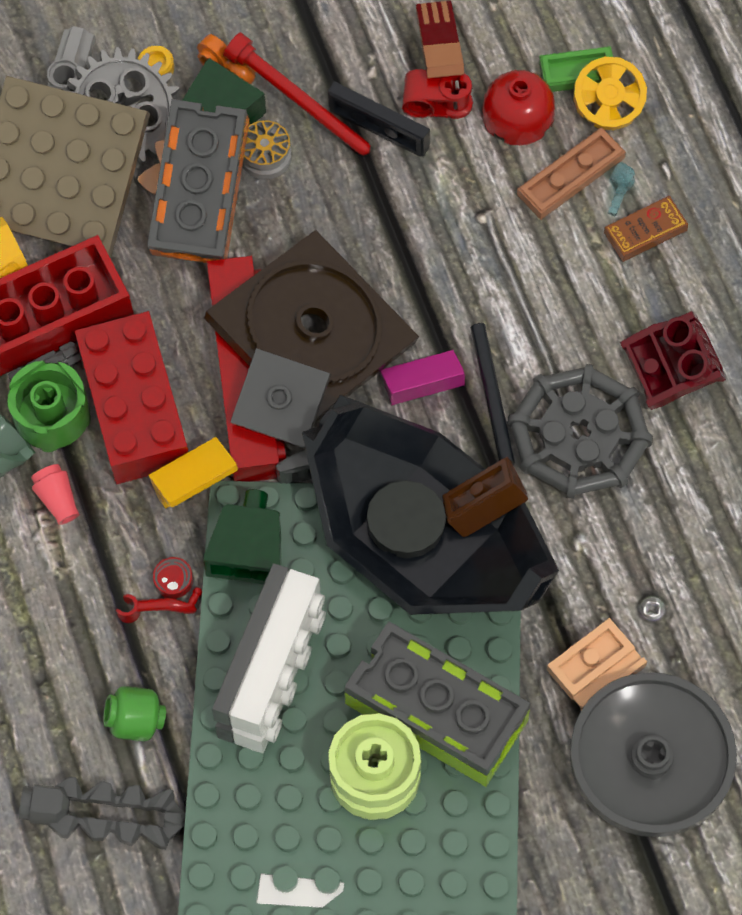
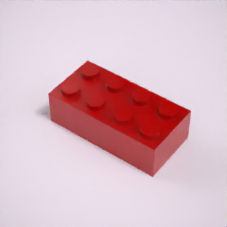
[0,235,134,376]
[75,311,188,485]

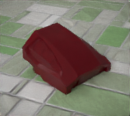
[620,311,726,410]

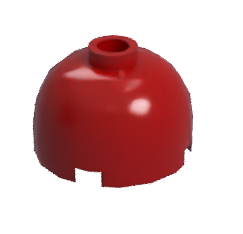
[482,70,555,145]

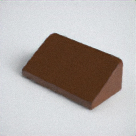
[442,456,528,537]

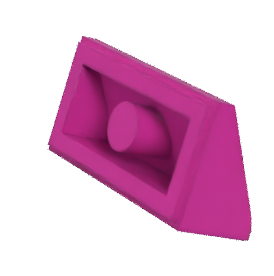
[380,350,465,406]

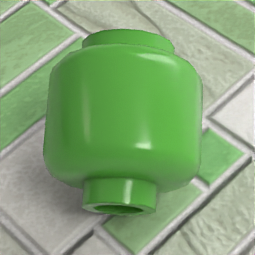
[103,686,166,742]

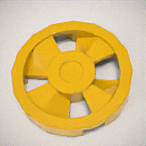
[573,56,647,130]

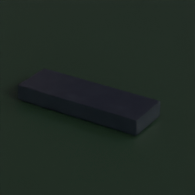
[328,81,430,157]

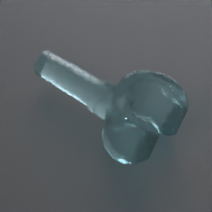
[608,162,635,216]

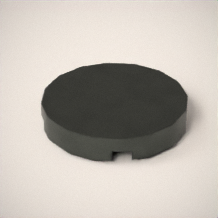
[366,481,446,558]

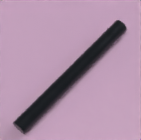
[470,323,515,465]

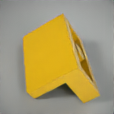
[148,437,238,509]

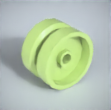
[328,713,421,820]

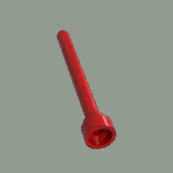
[223,32,371,155]

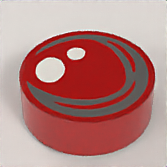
[153,557,194,599]

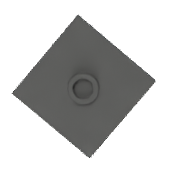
[230,348,331,448]

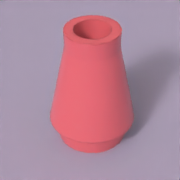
[31,464,80,525]

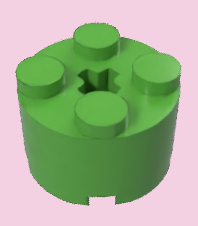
[7,361,91,452]

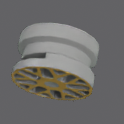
[242,120,291,180]

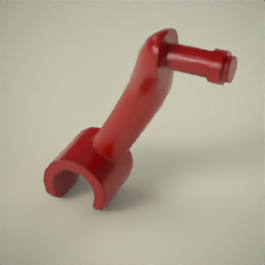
[116,587,202,623]

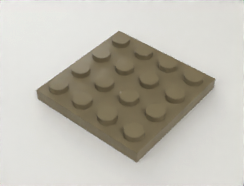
[0,76,150,257]

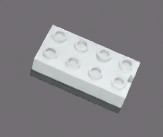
[212,563,326,754]

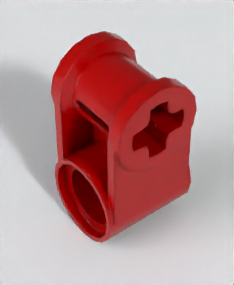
[402,69,473,119]

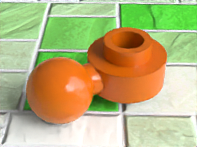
[197,34,256,84]

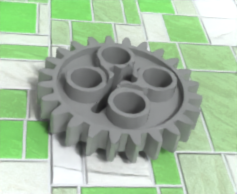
[67,47,179,165]

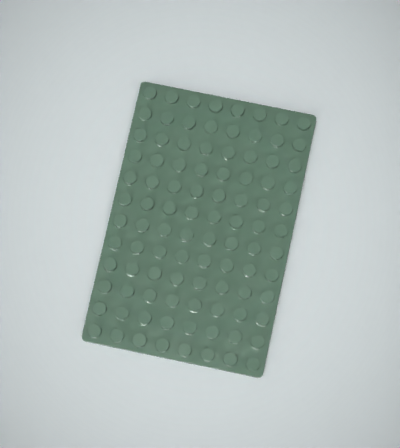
[178,481,521,915]

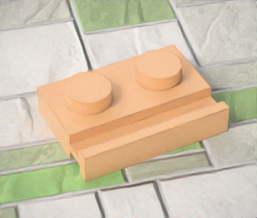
[546,618,647,711]

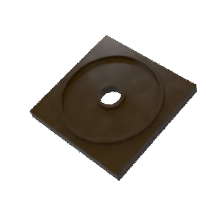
[204,230,419,422]

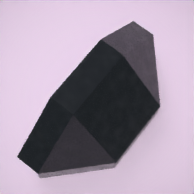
[302,395,559,615]

